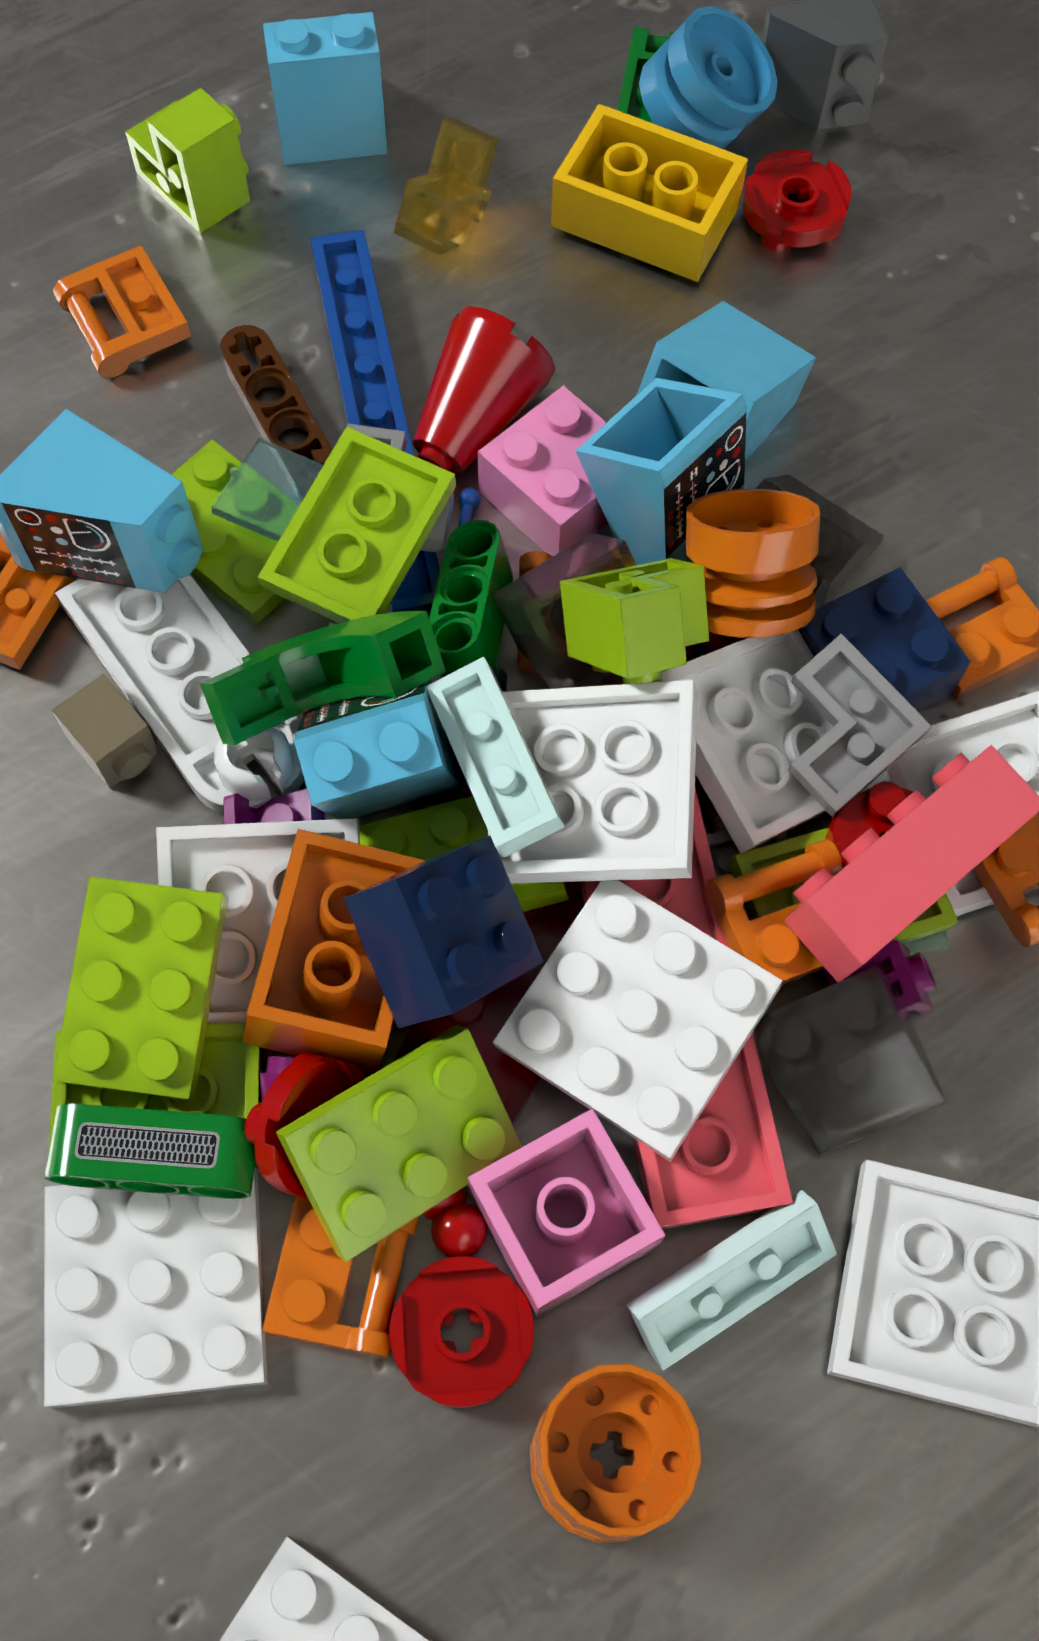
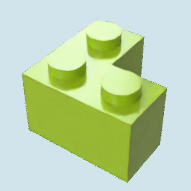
[125,87,250,233]
[560,558,709,684]

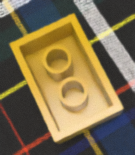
[551,104,748,282]

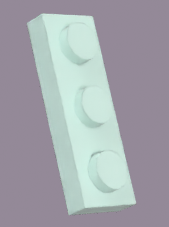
[426,657,565,858]
[626,1190,837,1371]

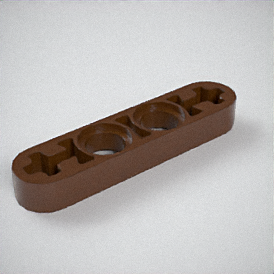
[220,325,333,504]

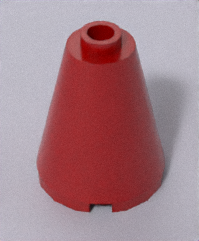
[413,306,556,474]

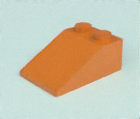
[243,829,426,1074]

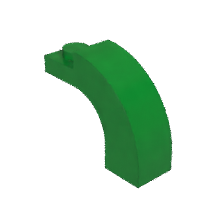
[200,611,446,745]

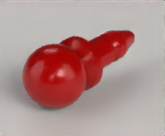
[422,1187,487,1257]

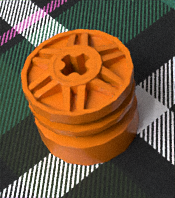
[686,489,820,638]
[530,1364,701,1543]

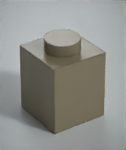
[51,674,160,789]

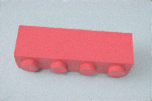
[784,745,1039,983]

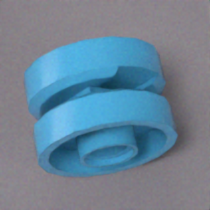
[639,6,778,149]

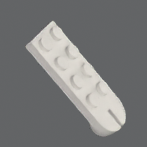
[55,574,305,815]

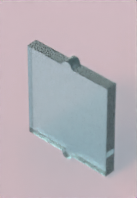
[211,438,323,541]

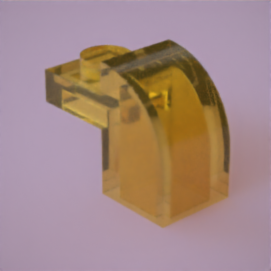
[394,117,499,255]

